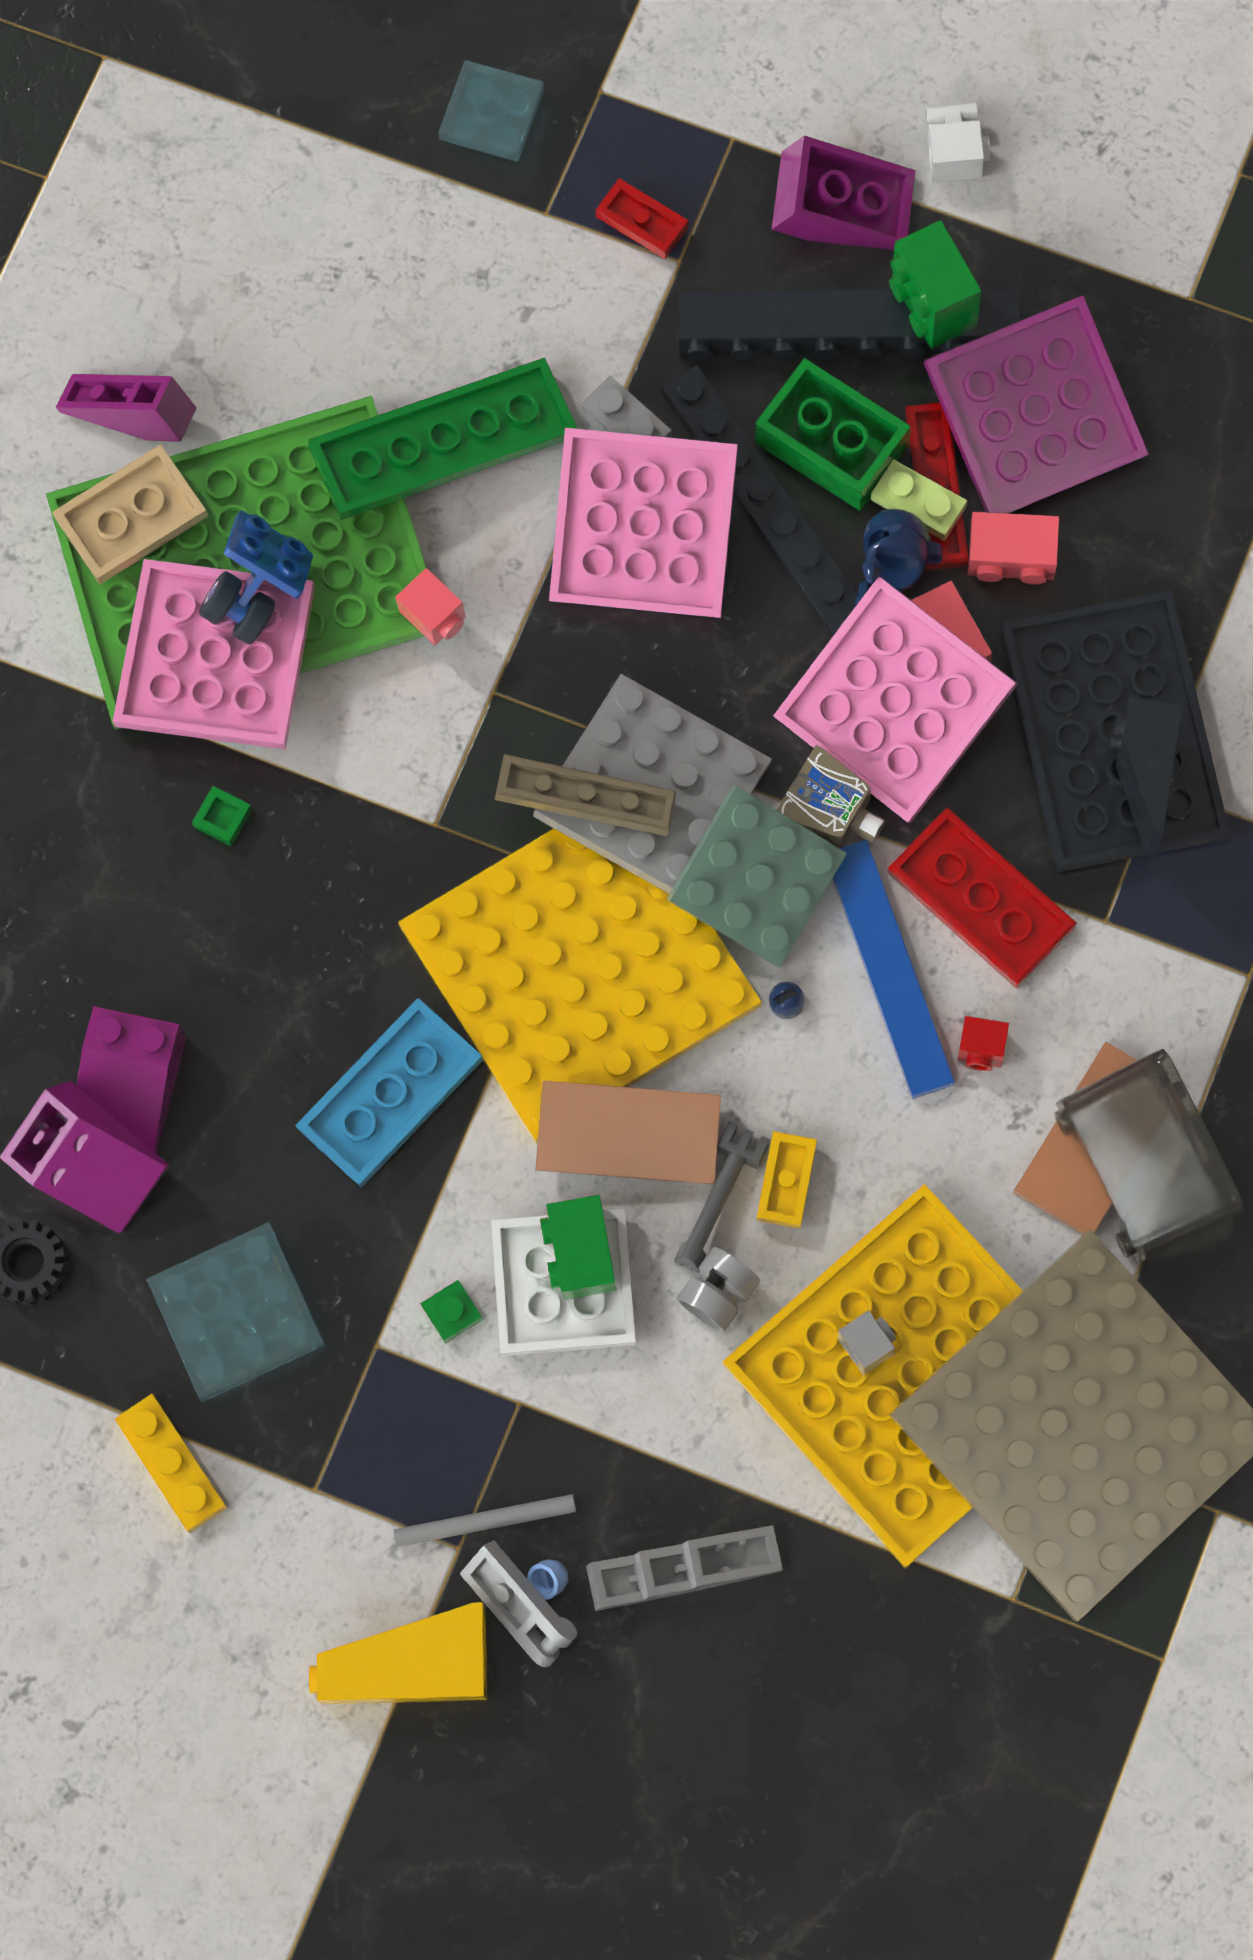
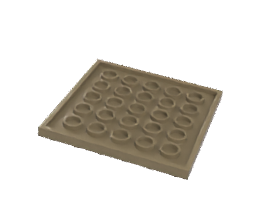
[889,1230,1253,1622]

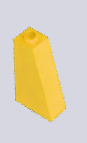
[309,1602,487,1704]

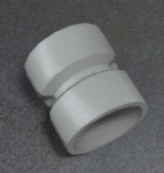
[677,1247,760,1333]

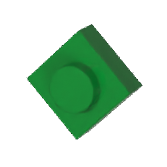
[420,1280,483,1344]

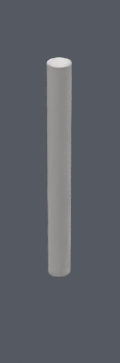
[394,1494,576,1547]

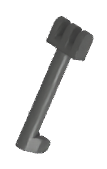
[674,1121,771,1273]

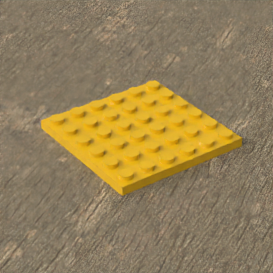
[398,829,762,1144]
[722,1184,1023,1569]

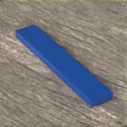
[832,840,955,1099]

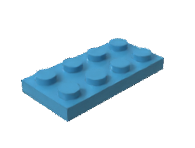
[295,998,483,1188]

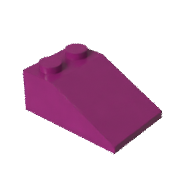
[772,135,916,250]
[76,1006,187,1154]

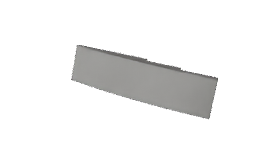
[586,1525,783,1611]

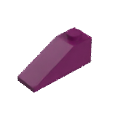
[56,374,197,442]

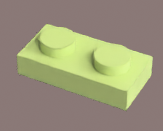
[871,459,967,541]

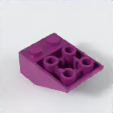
[0,1081,169,1234]

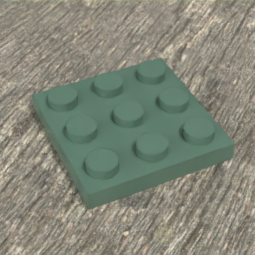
[666,785,847,968]

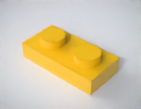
[756,1131,817,1229]

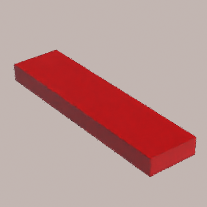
[905,403,969,571]

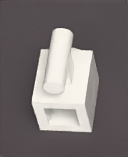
[926,103,990,182]

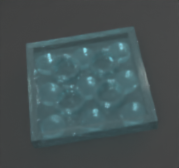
[146,1222,325,1402]

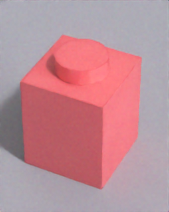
[395,568,466,646]

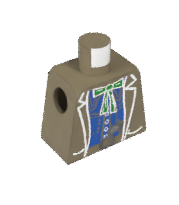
[777,745,885,848]

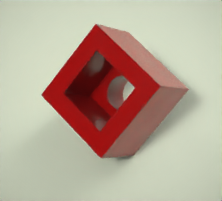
[957,1016,1009,1071]

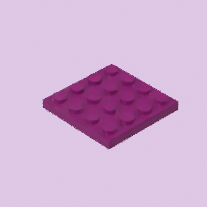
[924,295,1149,514]

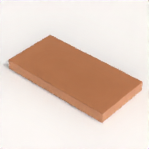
[1013,1042,1183,1235]
[535,1081,721,1185]

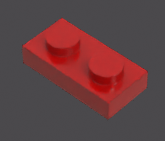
[595,178,689,259]

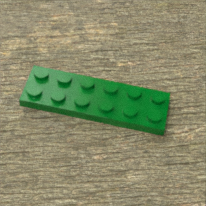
[308,357,578,520]

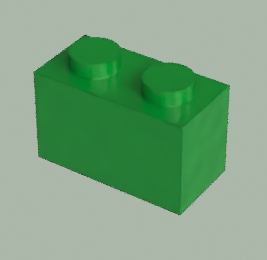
[540,1194,617,1300]

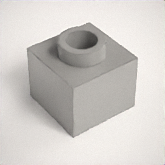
[838,1310,896,1376]

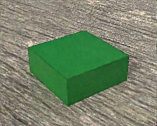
[192,786,253,847]

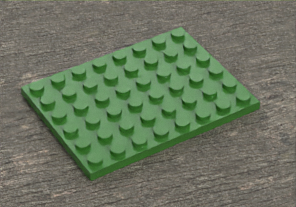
[46,395,426,730]

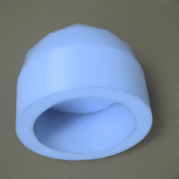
[527,1559,568,1600]

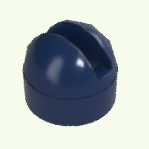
[769,981,804,1019]

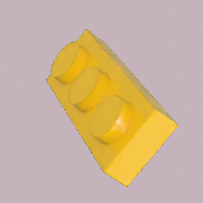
[114,1394,227,1533]

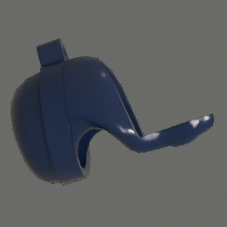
[855,509,943,607]

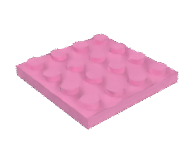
[549,428,738,618]
[113,559,315,750]
[773,576,1018,823]

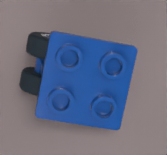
[199,510,313,644]

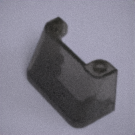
[1054,1048,1244,1264]

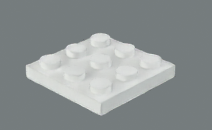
[491,1209,636,1356]

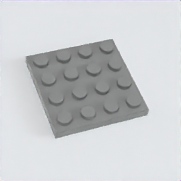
[533,674,772,894]

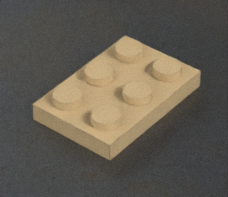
[52,444,208,585]

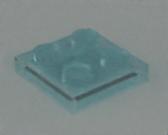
[438,60,544,162]

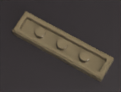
[494,754,677,836]

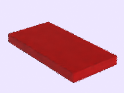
[887,807,1077,989]

